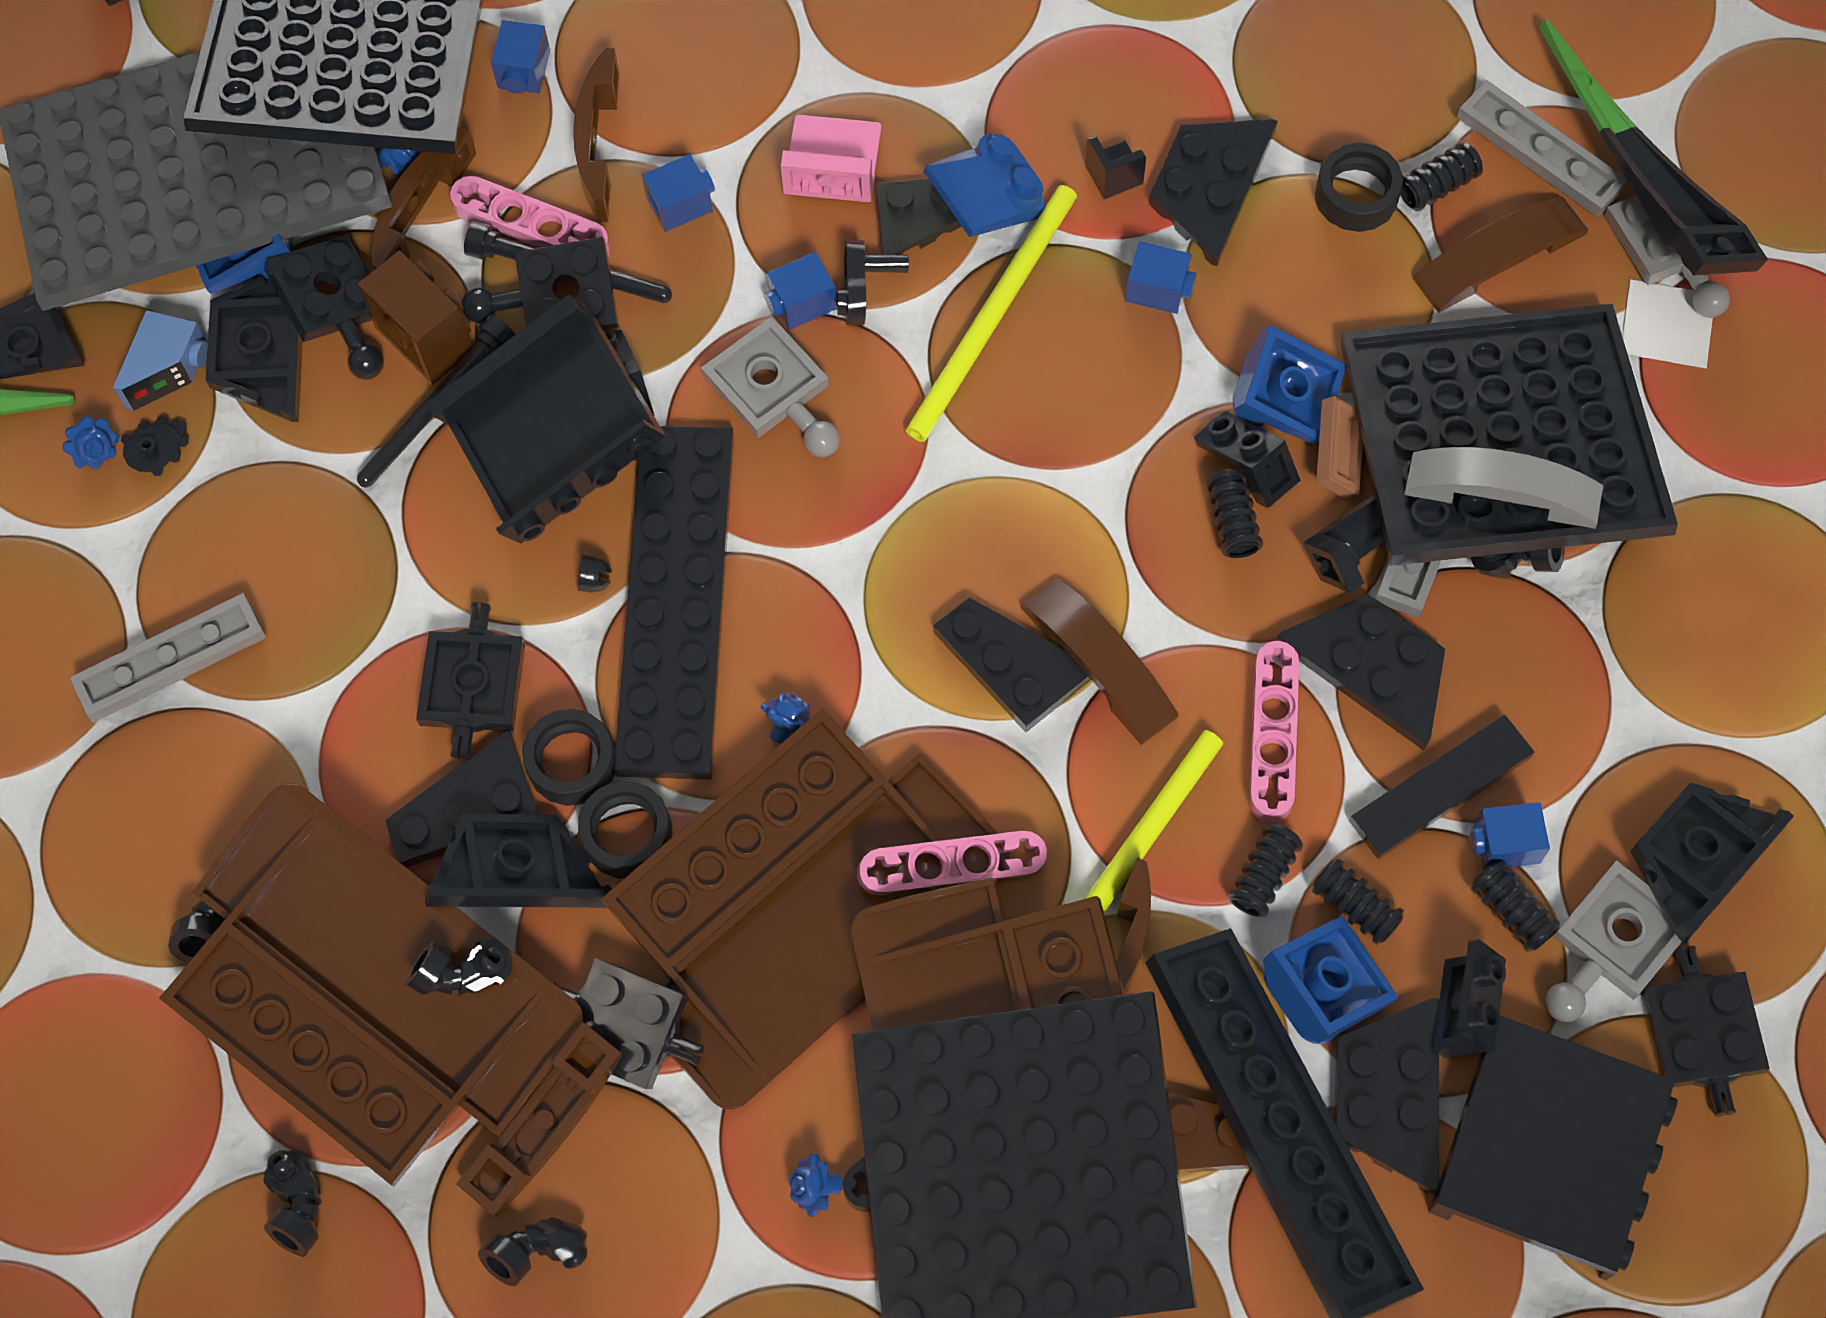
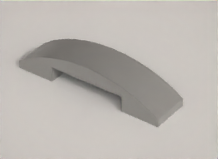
[1405,447,1603,529]

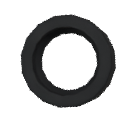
[1315,142,1403,232]
[522,709,616,806]
[578,781,672,878]

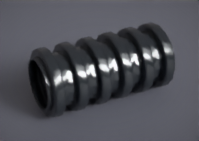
[1401,141,1483,212]
[1206,469,1263,558]
[1227,824,1303,917]
[1312,858,1404,945]
[1470,861,1560,952]

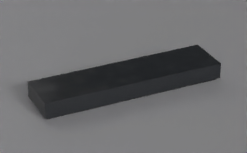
[1349,715,1535,859]

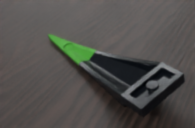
[1539,18,1768,276]

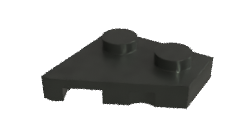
[877,179,962,255]

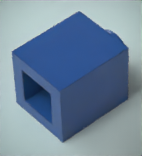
[491,20,550,94]
[642,154,715,232]
[1125,241,1197,314]
[764,252,837,330]
[1469,802,1550,870]

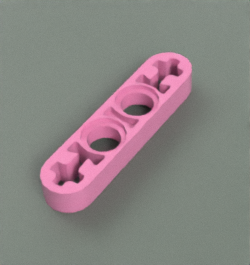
[450,176,611,257]
[1249,641,1299,824]
[857,831,1047,895]

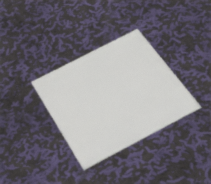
[1623,279,1713,369]

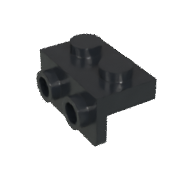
[1432,939,1506,1058]

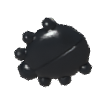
[121,416,189,476]

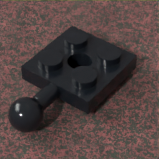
[264,234,384,380]
[461,236,619,330]

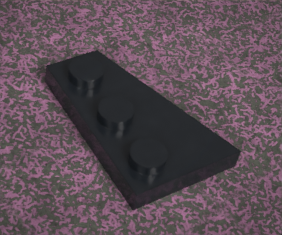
[0,293,85,379]
[933,597,1091,733]
[385,730,538,868]

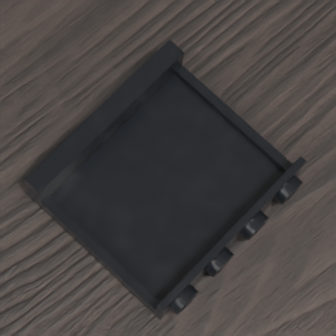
[426,295,666,544]
[1429,1015,1678,1281]

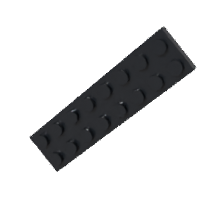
[614,426,734,779]
[1145,928,1424,1318]

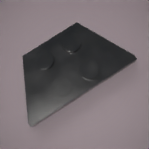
[1149,119,1278,266]
[206,276,302,422]
[1276,594,1445,751]
[1630,782,1794,944]
[425,813,612,908]
[1335,998,1439,1194]

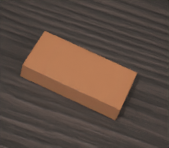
[1316,396,1363,499]

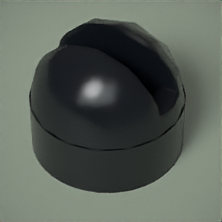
[578,554,612,593]

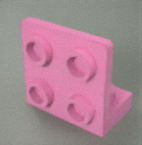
[781,115,882,202]

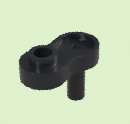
[837,240,909,325]

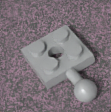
[1604,196,1730,318]
[701,316,840,458]
[1545,860,1682,1022]

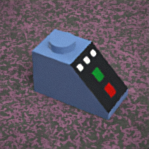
[113,310,208,411]

